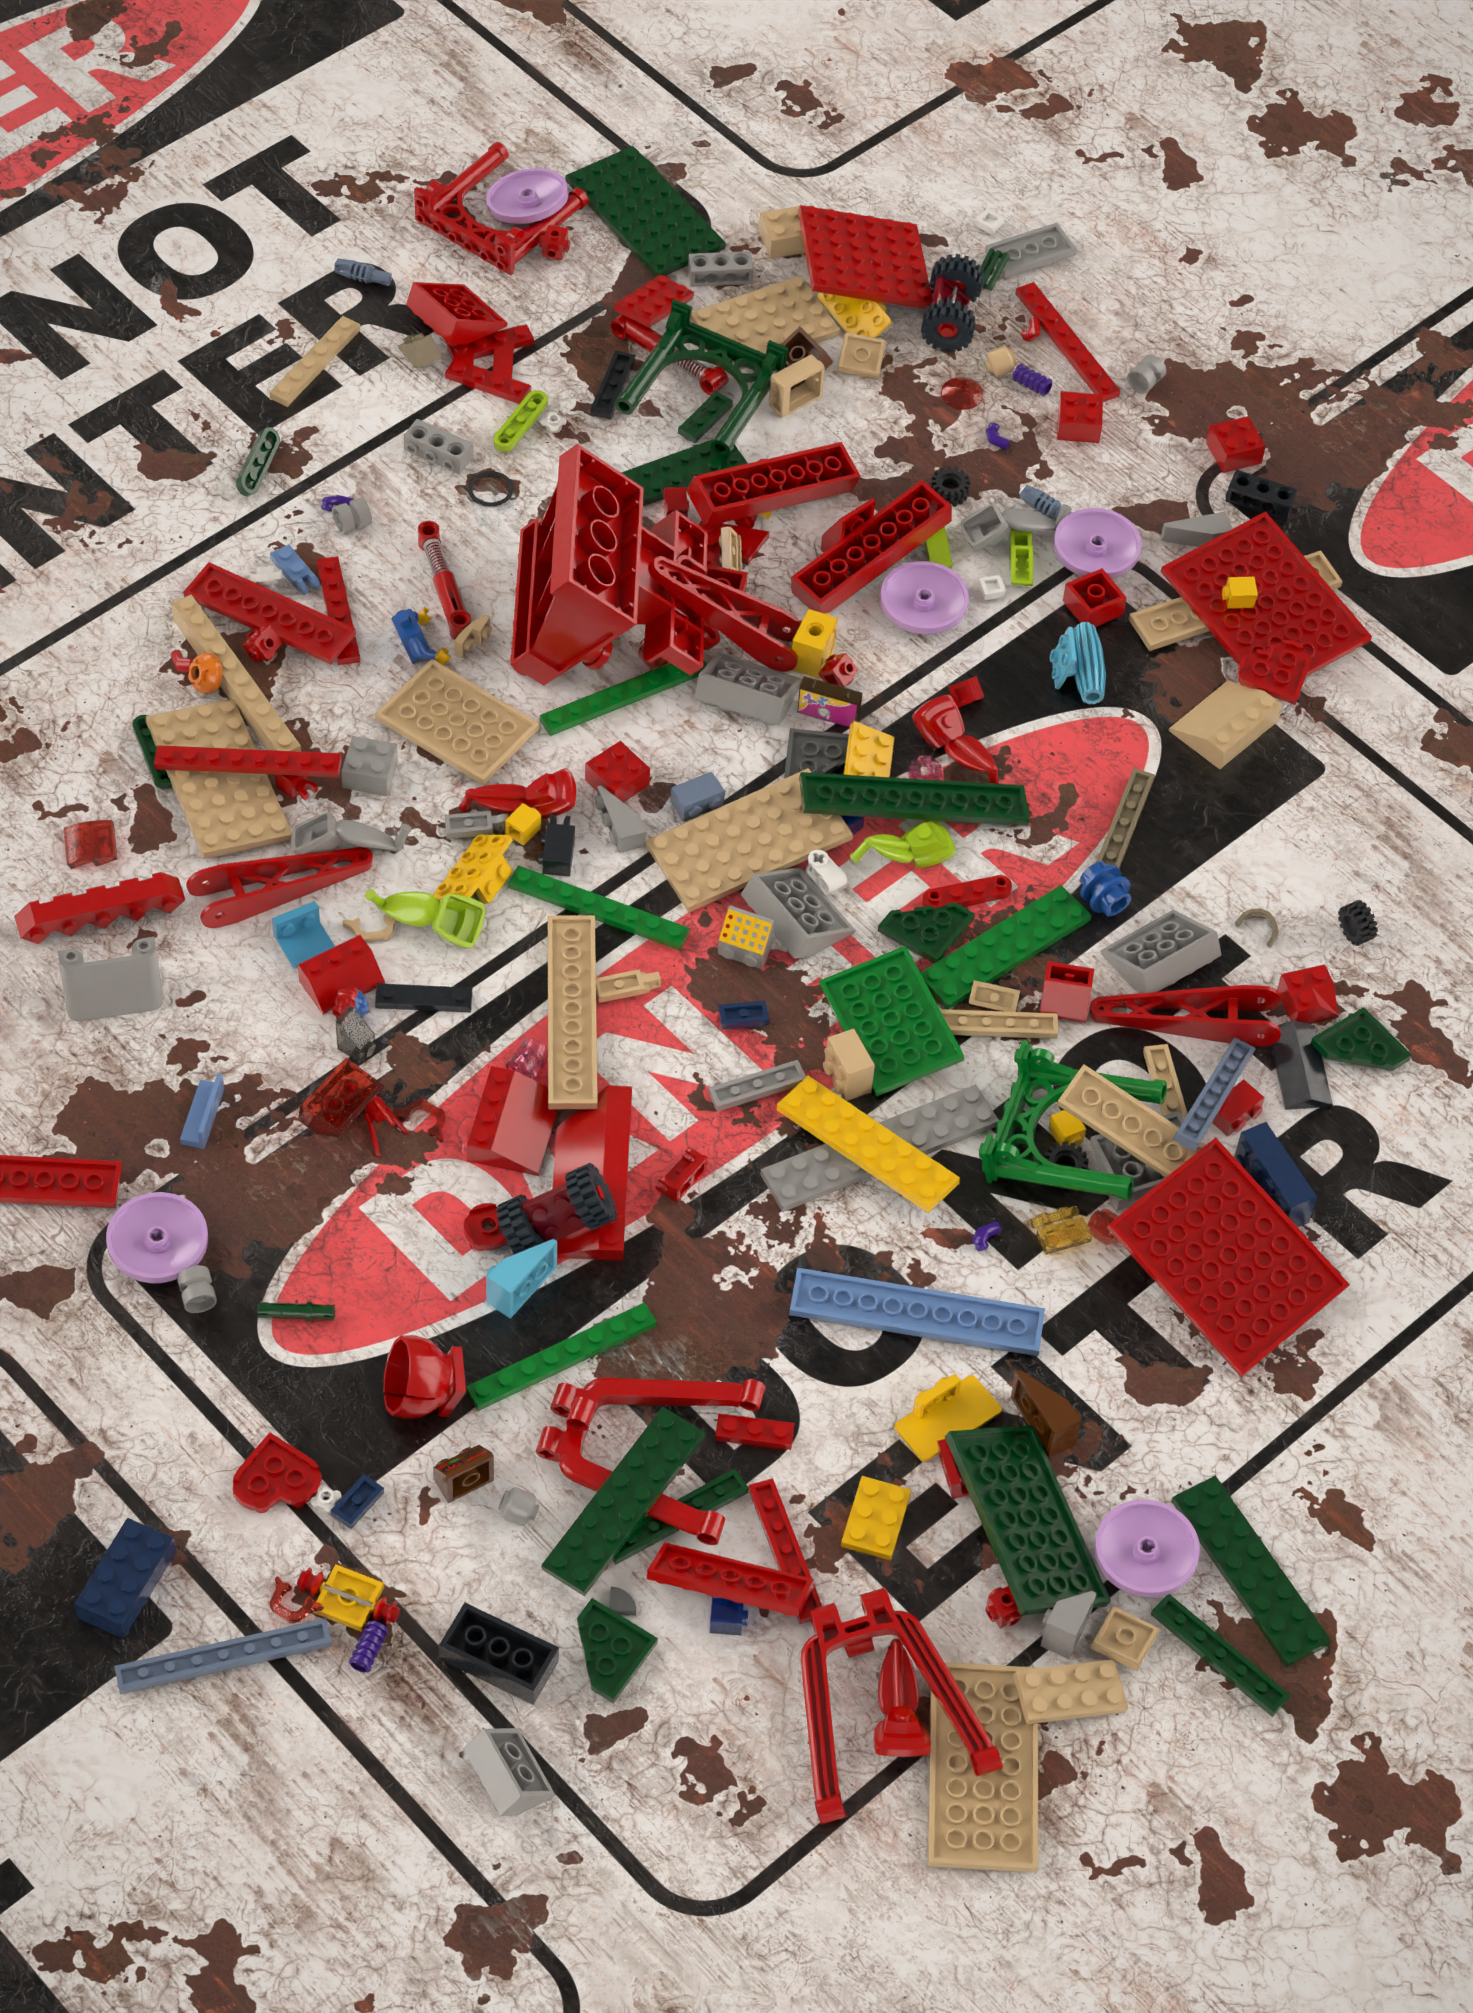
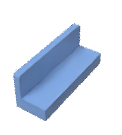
[180,1073,224,1149]

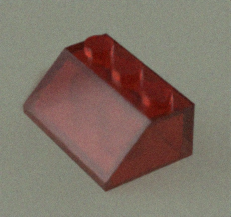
[298,1058,384,1137]

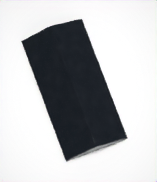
[1271,1020,1333,1110]

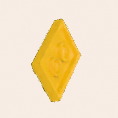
[844,721,894,777]
[841,1476,912,1561]

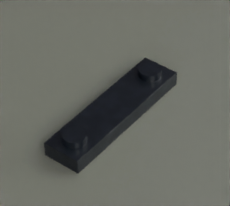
[590,350,636,420]
[375,983,473,1013]

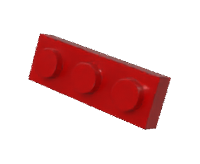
[715,1413,794,1450]

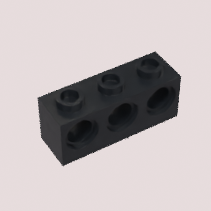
[1225,469,1298,521]

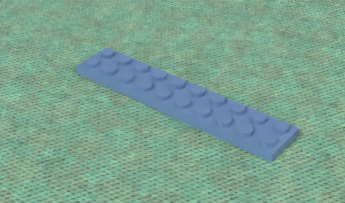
[789,1268,1045,1356]

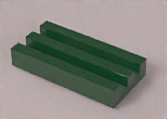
[981,248,1010,291]

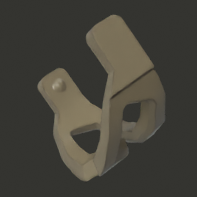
[1235,908,1279,948]

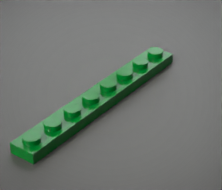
[540,659,707,736]
[508,865,690,951]
[466,1303,657,1411]

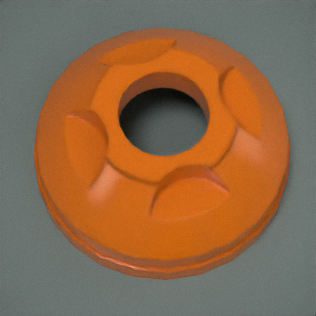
[188,653,223,694]

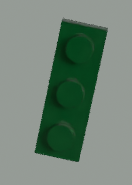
[678,391,733,443]

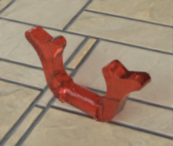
[393,1099,446,1143]
[270,1576,324,1624]

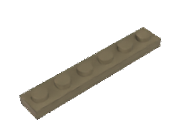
[1096,768,1155,868]

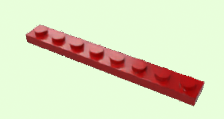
[1015,282,1120,402]
[154,745,342,777]

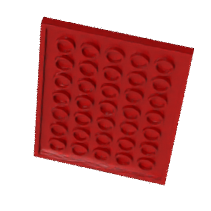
[1160,511,1372,677]
[1107,1137,1350,1377]

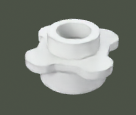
[541,412,566,433]
[311,1485,341,1513]

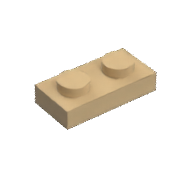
[969,980,1020,1012]

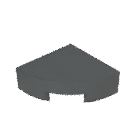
[610,1587,636,1615]

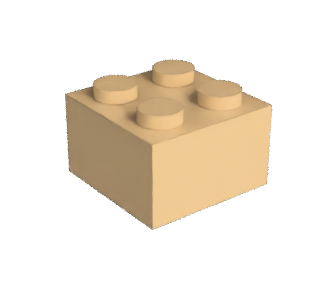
[759,206,805,259]
[823,1029,875,1101]

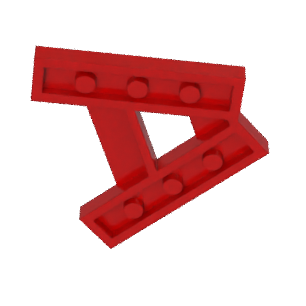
[445,324,534,404]

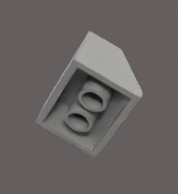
[463,1728,555,1816]

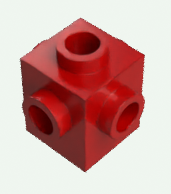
[539,224,570,260]
[242,625,283,663]
[818,653,859,687]
[985,1586,1025,1629]

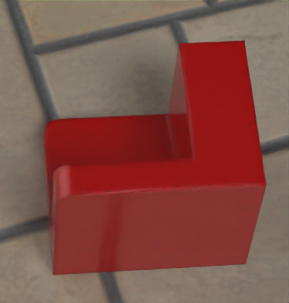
[948,676,984,707]

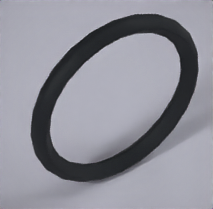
[468,471,514,507]

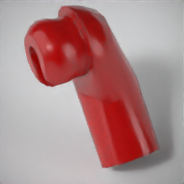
[1021,317,1041,342]
[170,650,199,673]

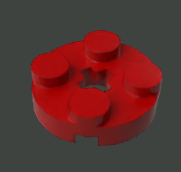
[464,1203,507,1251]

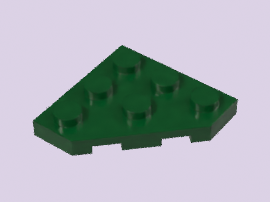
[877,902,975,964]
[1310,1007,1412,1071]
[577,1598,658,1704]

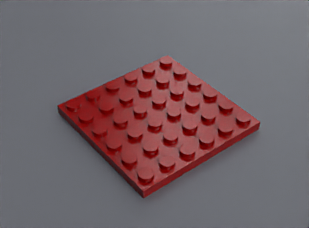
[798,205,932,309]

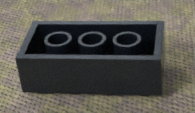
[439,1602,559,1705]

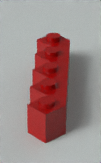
[14,872,185,944]

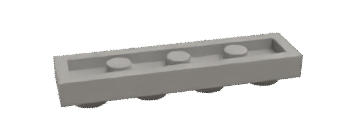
[708,1060,806,1112]

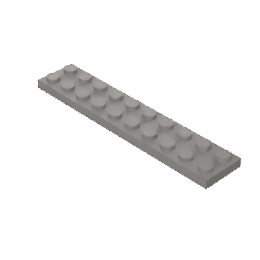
[760,1084,999,1212]

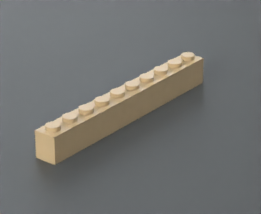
[172,595,301,752]

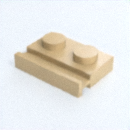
[719,527,742,571]

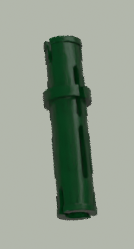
[258,1302,335,1322]

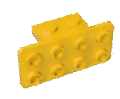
[817,293,892,338]
[433,834,513,904]
[894,1374,1002,1462]

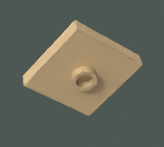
[837,332,886,380]
[1090,1606,1160,1672]

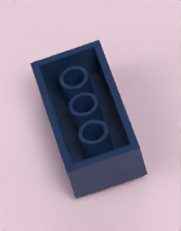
[1234,1122,1317,1227]
[74,1518,176,1639]

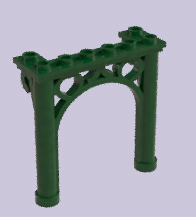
[614,299,789,457]

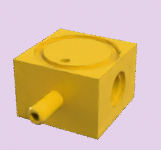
[792,609,838,679]

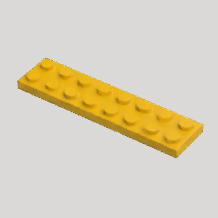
[777,1076,960,1213]

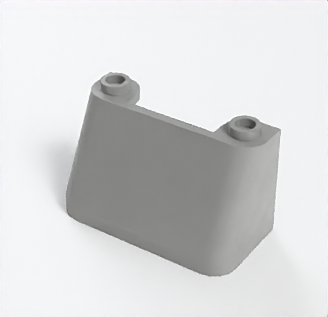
[57,937,163,1021]

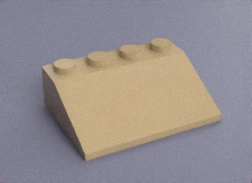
[1169,681,1282,769]

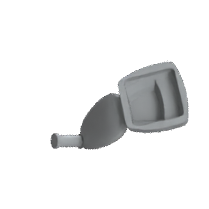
[961,504,1072,550]
[291,812,412,855]

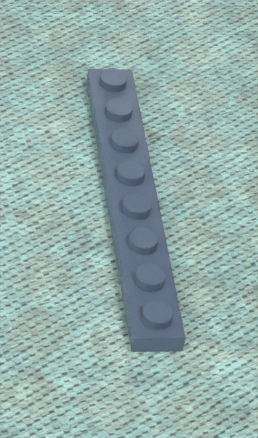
[1173,1037,1256,1151]
[114,1618,332,1695]

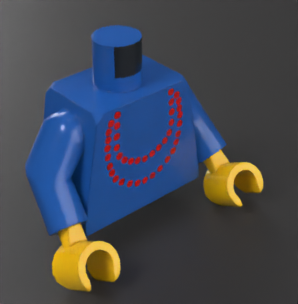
[391,608,451,665]

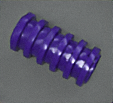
[1012,364,1052,396]
[349,1621,388,1673]

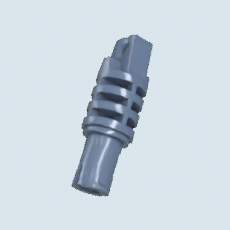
[334,258,392,286]
[1020,485,1072,519]

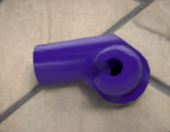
[985,422,1010,450]
[321,495,354,512]
[972,1221,1001,1251]

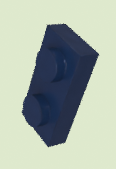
[718,1000,769,1030]
[330,1474,384,1529]

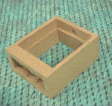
[769,354,825,418]

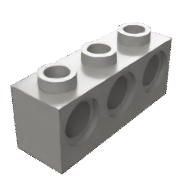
[688,251,753,287]
[404,419,473,474]

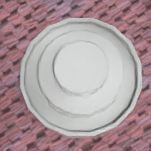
[249,564,283,589]

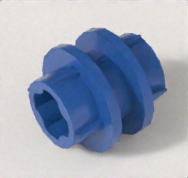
[1080,861,1131,917]

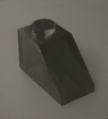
[336,1005,376,1063]

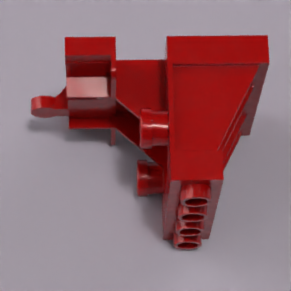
[510,444,720,686]

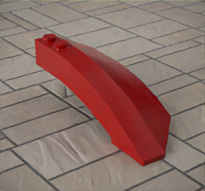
[552,1085,632,1261]

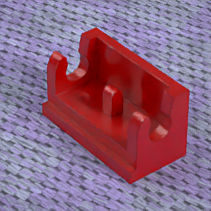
[655,1147,707,1203]

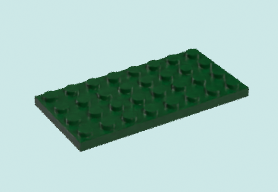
[565,146,726,277]
[945,1425,1111,1615]

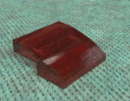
[63,820,118,869]

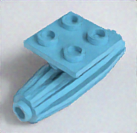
[1050,622,1106,704]

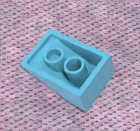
[486,1239,557,1319]

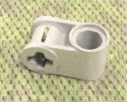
[806,850,847,895]

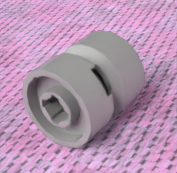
[1127,355,1166,394]
[332,497,372,534]
[177,1265,217,1313]

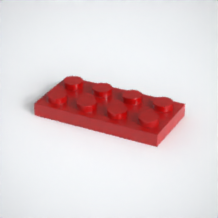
[614,275,694,328]

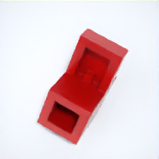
[663,487,690,518]

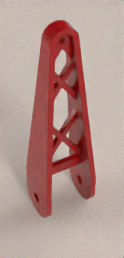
[648,556,802,672]
[186,847,373,928]
[1089,985,1281,1046]

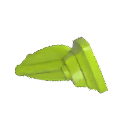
[850,820,956,868]
[365,889,485,949]

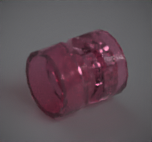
[506,1038,548,1080]

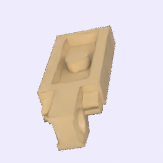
[596,969,661,1003]

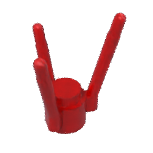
[364,1097,409,1157]

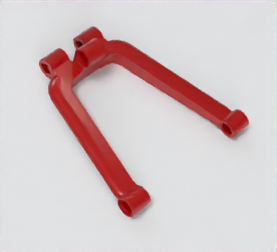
[535,1377,766,1545]
[801,1587,1003,1825]

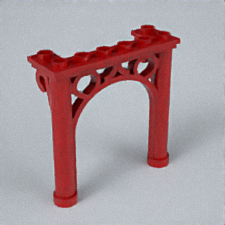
[414,142,589,276]

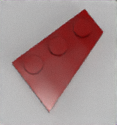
[698,520,770,565]

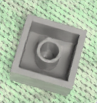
[341,736,398,796]

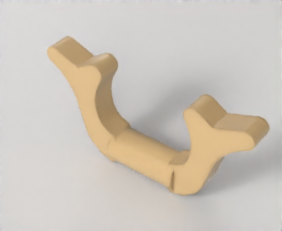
[342,914,398,943]

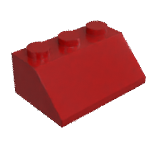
[298,935,385,1014]

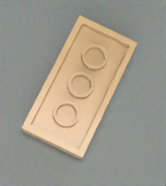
[1013,1659,1128,1724]

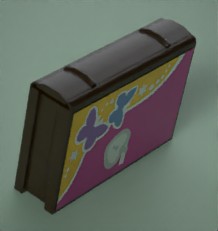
[797,676,863,728]

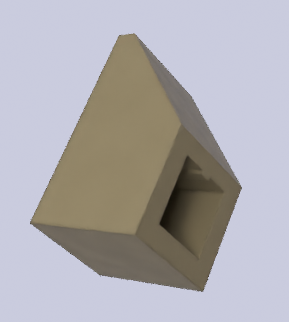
[398,333,441,368]

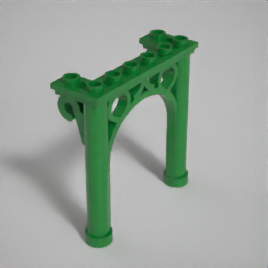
[979,1040,1167,1201]

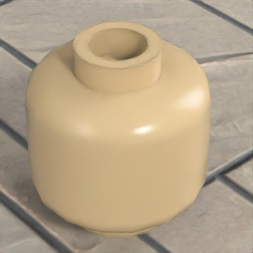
[984,346,1017,377]

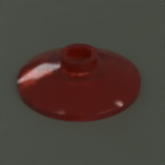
[941,377,983,410]

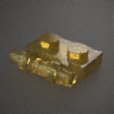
[1030,1206,1092,1255]

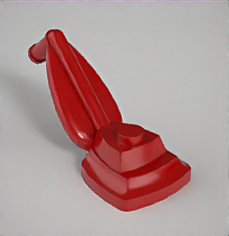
[912,695,999,784]
[459,768,576,819]
[873,1638,931,1757]

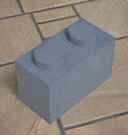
[670,772,725,821]

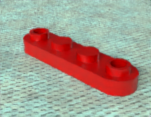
[922,875,1012,908]

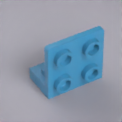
[272,901,335,969]

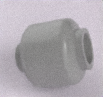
[499,1487,539,1526]

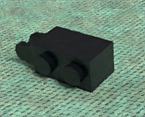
[538,814,575,877]

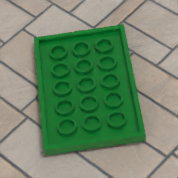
[819,945,965,1097]

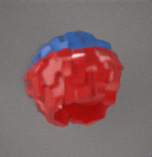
[332,987,369,1026]

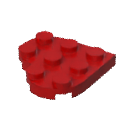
[1237,640,1311,705]
[233,1432,322,1513]

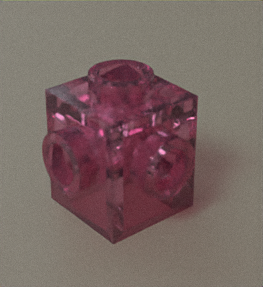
[908,755,942,780]

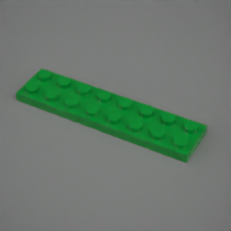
[920,885,1091,1010]

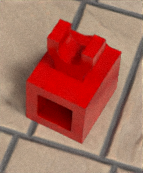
[275,775,318,801]

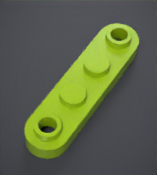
[494,390,548,452]

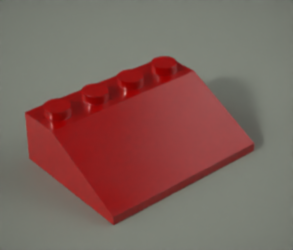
[406,282,508,346]
[467,1066,558,1176]

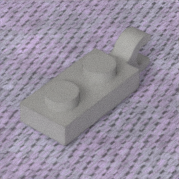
[445,811,508,839]

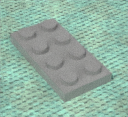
[984,223,1077,278]

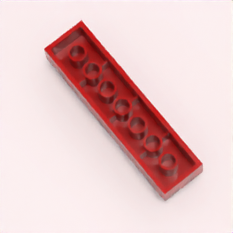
[686,442,861,527]
[791,480,952,614]

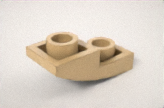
[454,615,492,658]

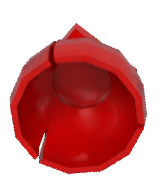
[383,1335,466,1419]

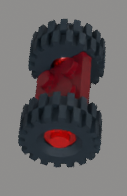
[921,254,984,353]
[496,1163,617,1254]

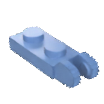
[270,544,321,595]

